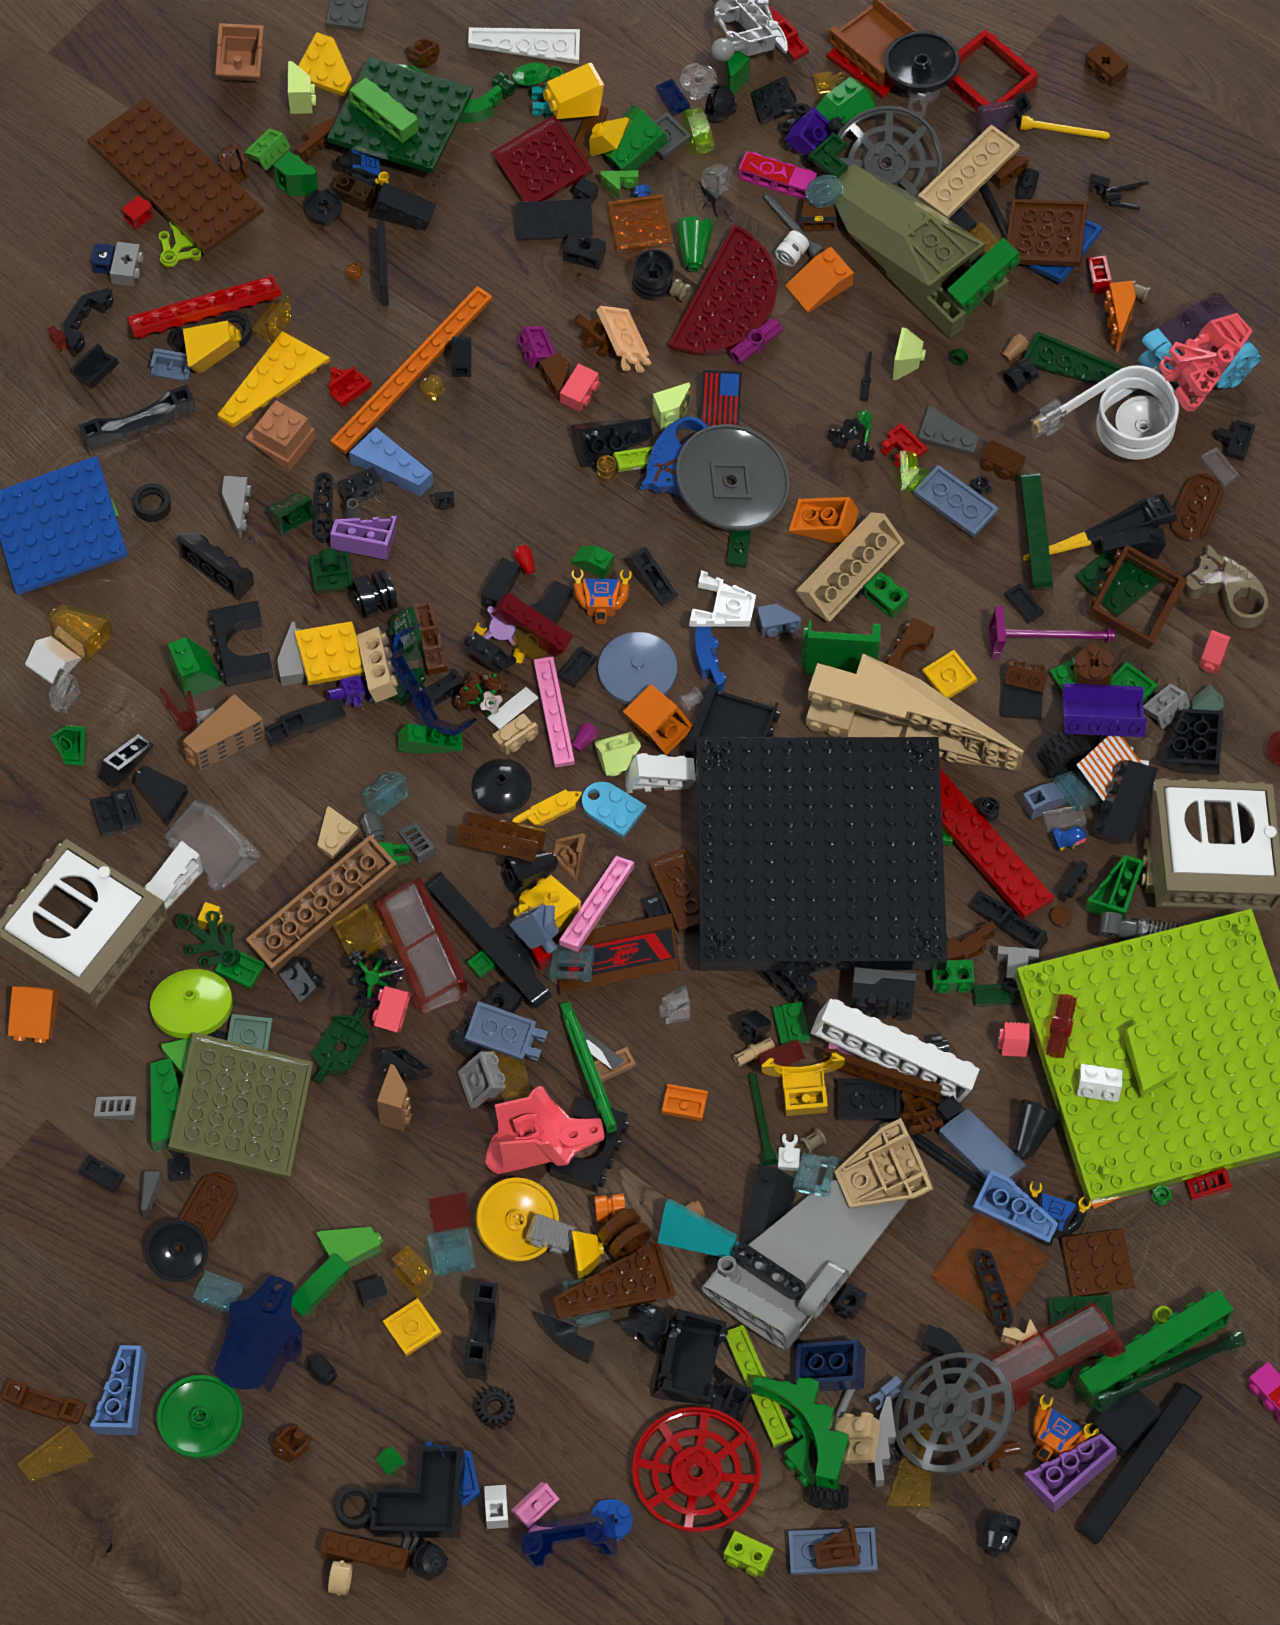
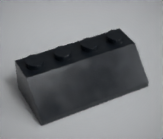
[177,532,254,600]
[1092,760,1158,844]

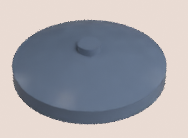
[598,632,677,705]

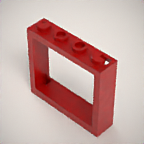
[946,29,1038,123]

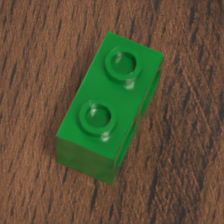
[863,571,909,619]
[931,960,974,993]

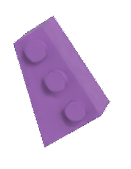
[330,516,397,560]

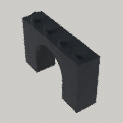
[481,557,573,625]
[209,600,274,687]
[550,1097,630,1193]
[464,1281,499,1380]

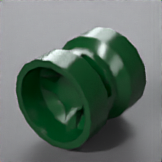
[492,72,518,98]

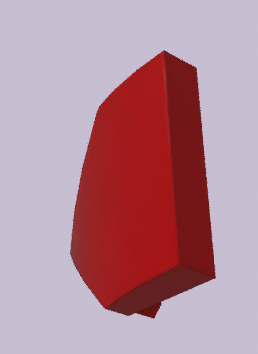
[328,366,372,408]

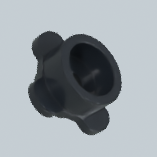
[828,116,845,134]
[970,476,992,495]

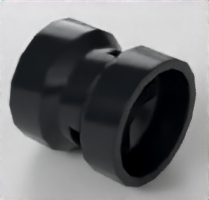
[979,797,1000,824]

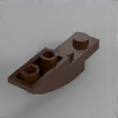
[296,116,338,162]
[947,921,997,960]

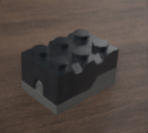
[851,967,916,1021]

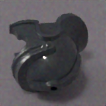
[622,1304,670,1354]

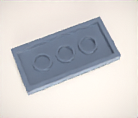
[913,465,999,538]
[788,1527,877,1575]

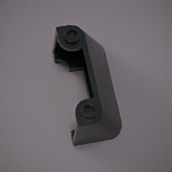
[653,1309,728,1405]

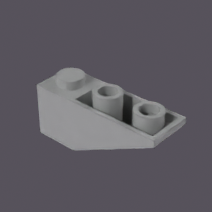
[222,476,252,538]
[277,621,305,686]

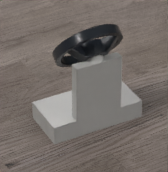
[997,946,1039,993]

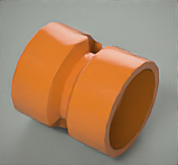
[594,1194,625,1223]

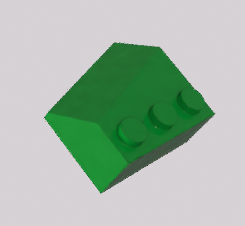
[603,104,668,171]

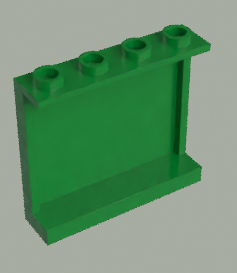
[802,620,881,675]

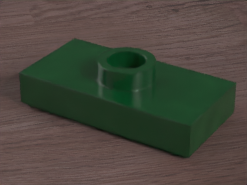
[727,530,751,568]

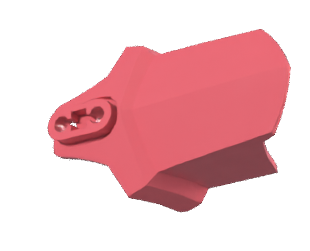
[485,1086,605,1174]

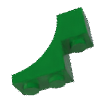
[784,1416,816,1489]

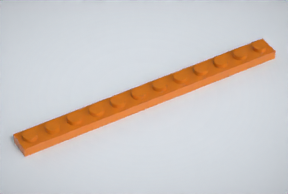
[330,286,492,455]

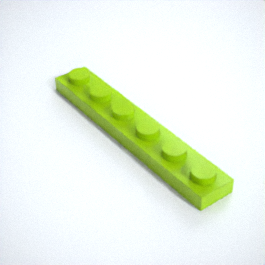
[726,1325,793,1448]

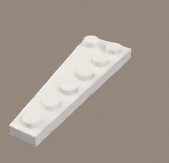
[468,28,580,64]

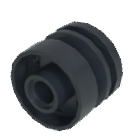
[352,569,398,619]

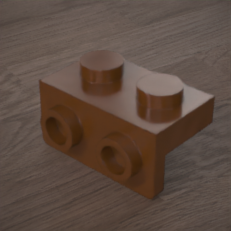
[1005,659,1049,692]

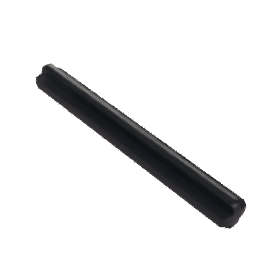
[909,1132,986,1191]

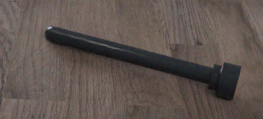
[981,182,1008,240]

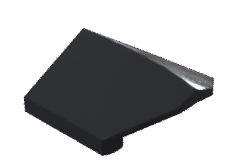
[710,1378,753,1424]

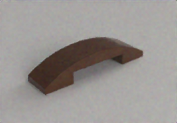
[0,1379,87,1424]

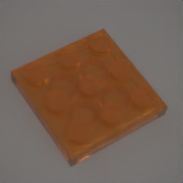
[608,194,673,253]

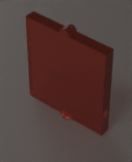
[429,1193,471,1232]

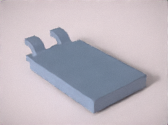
[464,1001,548,1062]

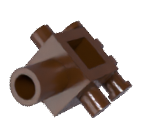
[573,313,613,357]
[899,1092,943,1135]
[968,1432,1021,1474]

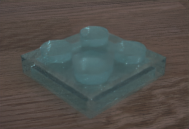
[1053,768,1103,812]

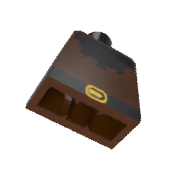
[801,188,837,232]

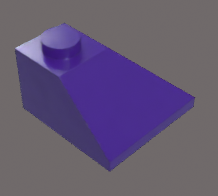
[785,107,839,156]

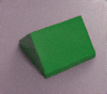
[725,51,750,95]

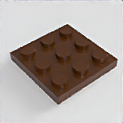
[1060,1229,1135,1297]

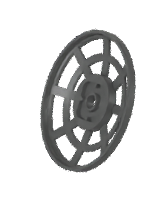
[838,106,943,199]
[893,1352,1014,1475]

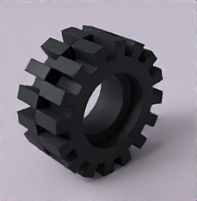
[476,1387,515,1429]
[810,1483,849,1511]

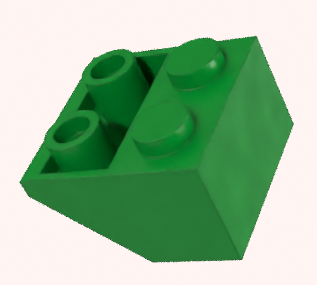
[273,151,318,196]

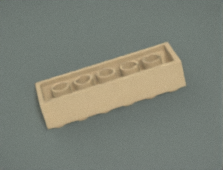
[796,512,904,622]

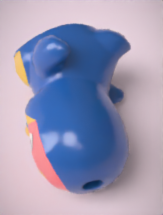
[1052,826,1087,851]

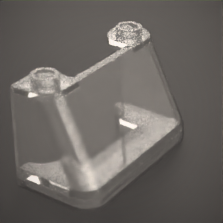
[164,800,262,891]

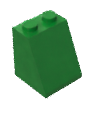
[168,637,223,698]

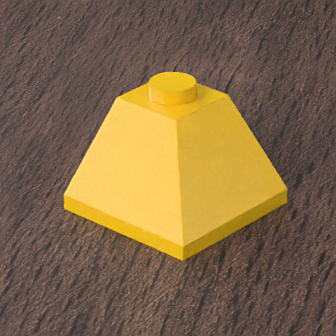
[589,117,630,157]
[572,1231,604,1284]

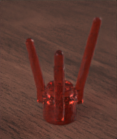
[159,688,198,731]

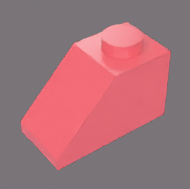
[1199,630,1230,675]

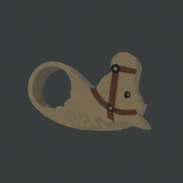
[1184,545,1268,629]

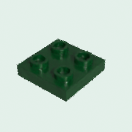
[310,548,353,594]

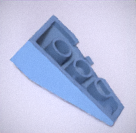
[973,1170,1058,1243]

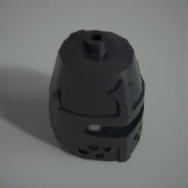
[982,1514,1021,1558]
[410,1542,449,1581]

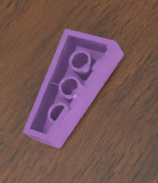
[1024,1433,1117,1512]

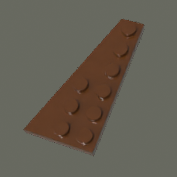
[551,1239,676,1321]

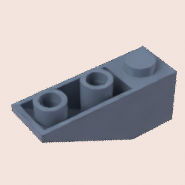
[1022,777,1084,820]

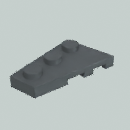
[918,406,979,456]

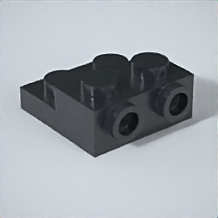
[378,1047,434,1081]

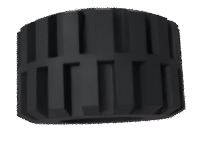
[1037,730,1092,778]

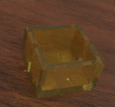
[332,903,392,958]

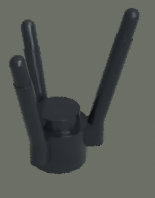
[1105,181,1149,210]

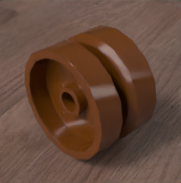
[598,1208,652,1261]

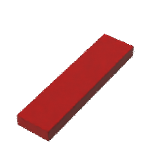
[827,47,895,99]

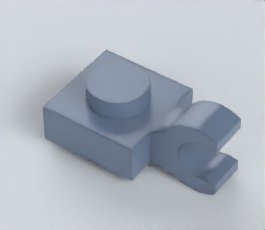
[868,1376,902,1412]

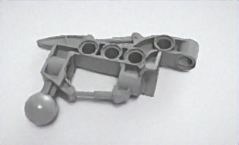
[711,0,788,62]

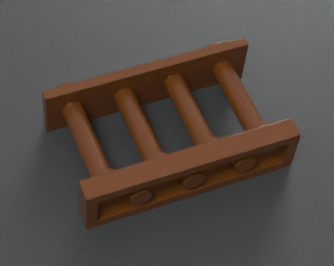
[456,812,547,862]

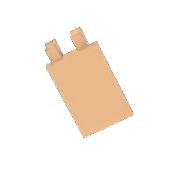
[596,306,651,373]

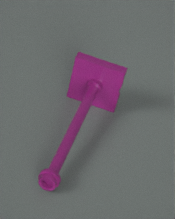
[988,606,1115,660]

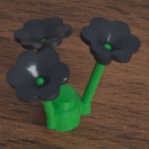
[827,410,875,462]

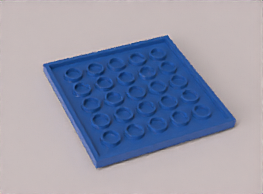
[0,456,129,596]

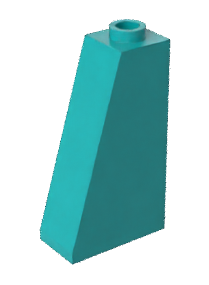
[657,1199,740,1257]

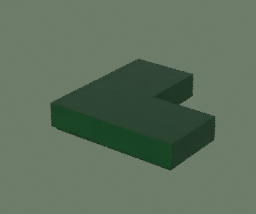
[808,132,848,181]

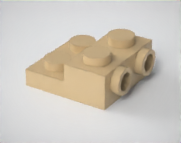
[834,1412,881,1464]

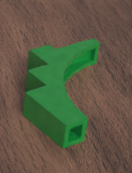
[753,1377,850,1490]

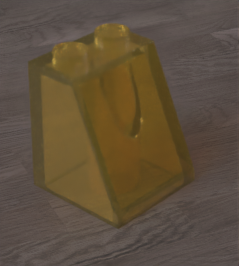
[48,604,114,663]

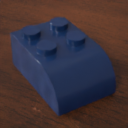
[795,1339,866,1392]

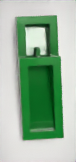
[289,1253,351,1316]

